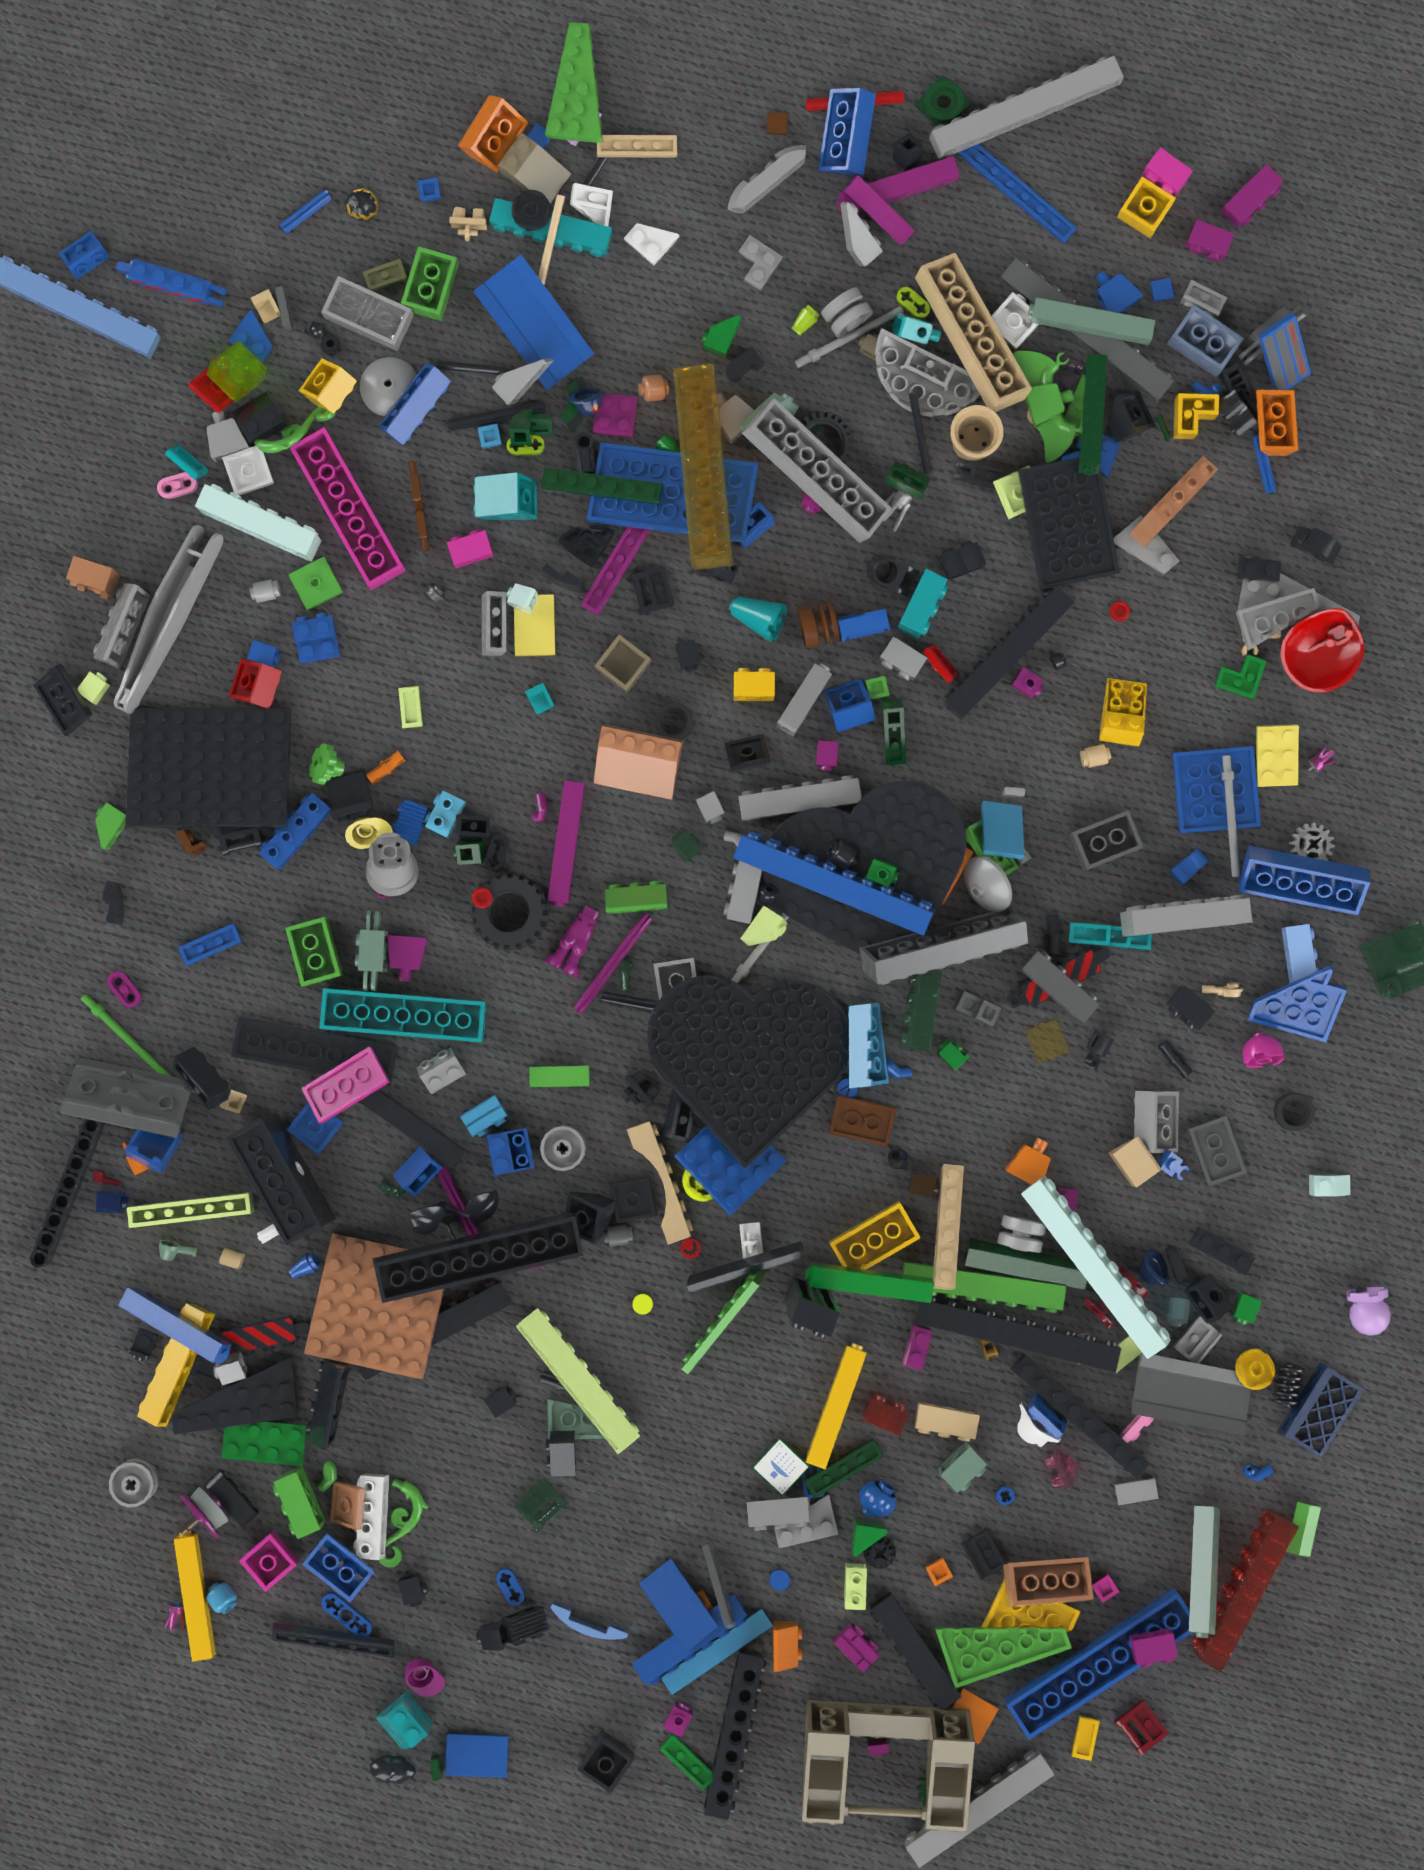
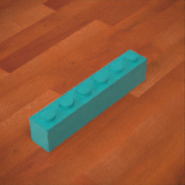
[489,198,613,257]

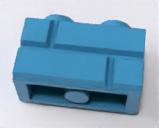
[460,1095,508,1138]

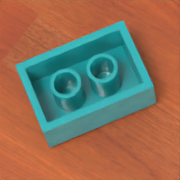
[897,569,949,640]

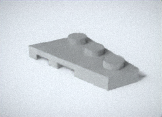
[1113,516,1179,575]
[774,1494,838,1548]

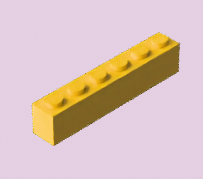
[137,1303,215,1427]

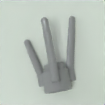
[883,490,912,532]

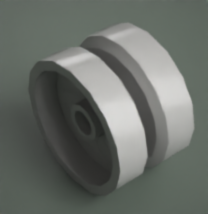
[821,287,873,338]
[540,1125,586,1171]
[997,1215,1047,1253]
[109,1458,159,1507]

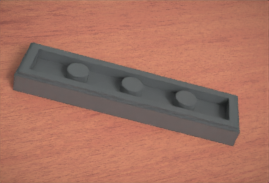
[702,1544,736,1629]

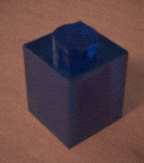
[96,1191,128,1214]

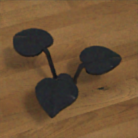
[408,1190,499,1240]

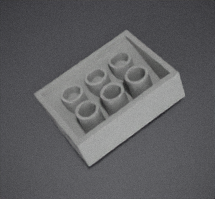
[93,583,150,669]

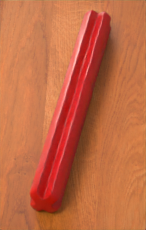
[806,91,904,111]

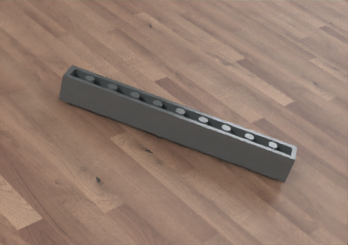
[999,258,1174,404]

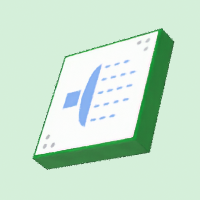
[753,1437,810,1496]

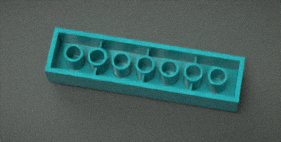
[319,988,487,1042]

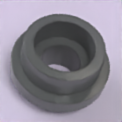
[426,584,445,603]

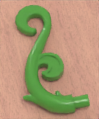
[255,407,336,453]
[379,1478,428,1567]

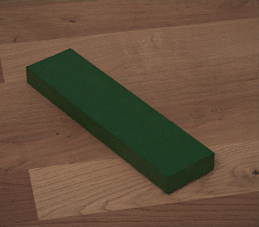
[803,1438,884,1499]

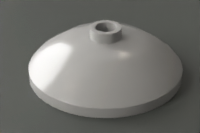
[360,357,417,417]
[964,856,1012,912]

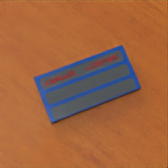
[1258,312,1311,390]

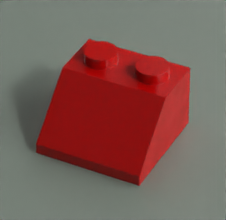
[228,659,282,709]

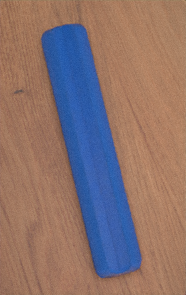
[280,190,332,233]
[1252,434,1276,493]

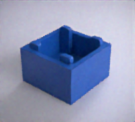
[125,1130,182,1174]

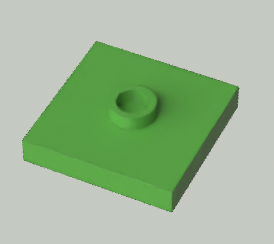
[288,556,343,611]

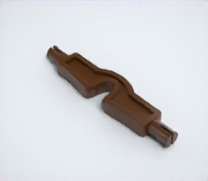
[408,461,430,552]

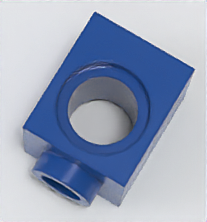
[247,640,281,667]

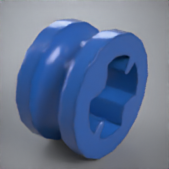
[996,1486,1015,1506]

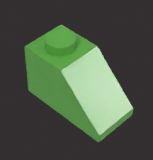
[95,802,126,851]

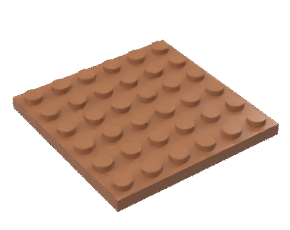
[304,1233,444,1379]

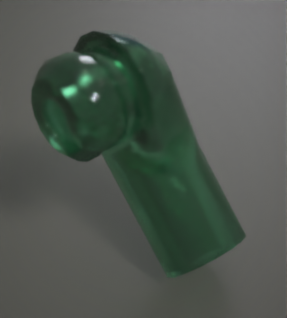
[619,959,633,990]
[377,1179,407,1199]

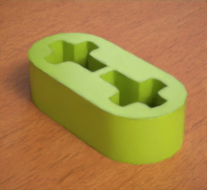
[896,287,930,320]
[507,435,545,456]

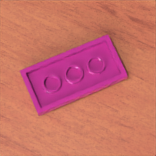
[301,1046,390,1124]

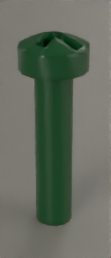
[1155,415,1171,441]

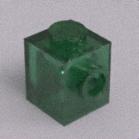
[670,831,702,863]

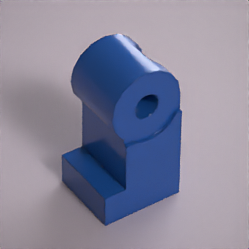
[1168,848,1209,885]

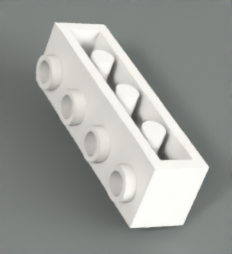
[353,1473,389,1560]

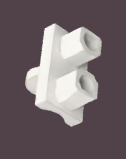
[739,1222,764,1259]

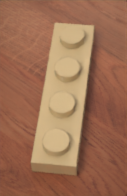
[596,135,677,158]

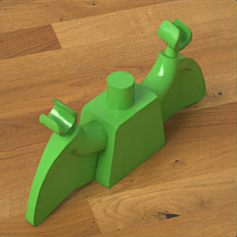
[1013,351,1081,464]

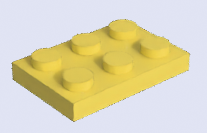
[1256,724,1299,787]

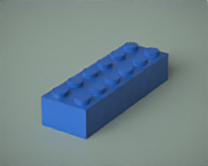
[1238,846,1370,915]

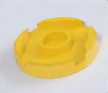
[1235,1349,1275,1390]

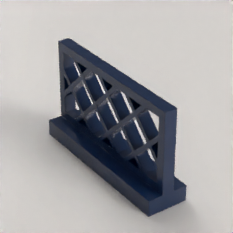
[1278,1362,1364,1458]

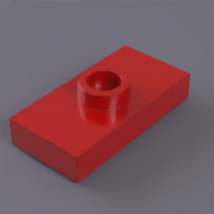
[923,644,959,683]

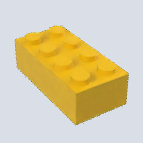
[829,1201,920,1269]

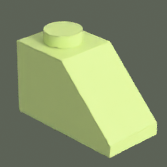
[740,906,788,946]

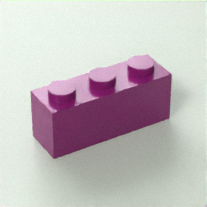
[1221,164,1283,229]

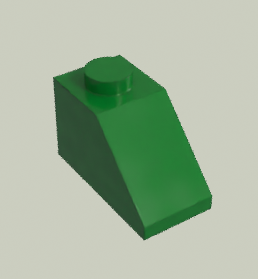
[701,315,741,358]

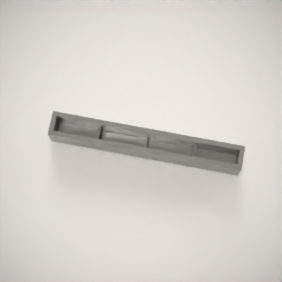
[904,1749,1054,1868]

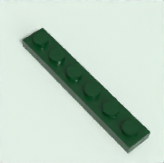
[541,467,663,505]

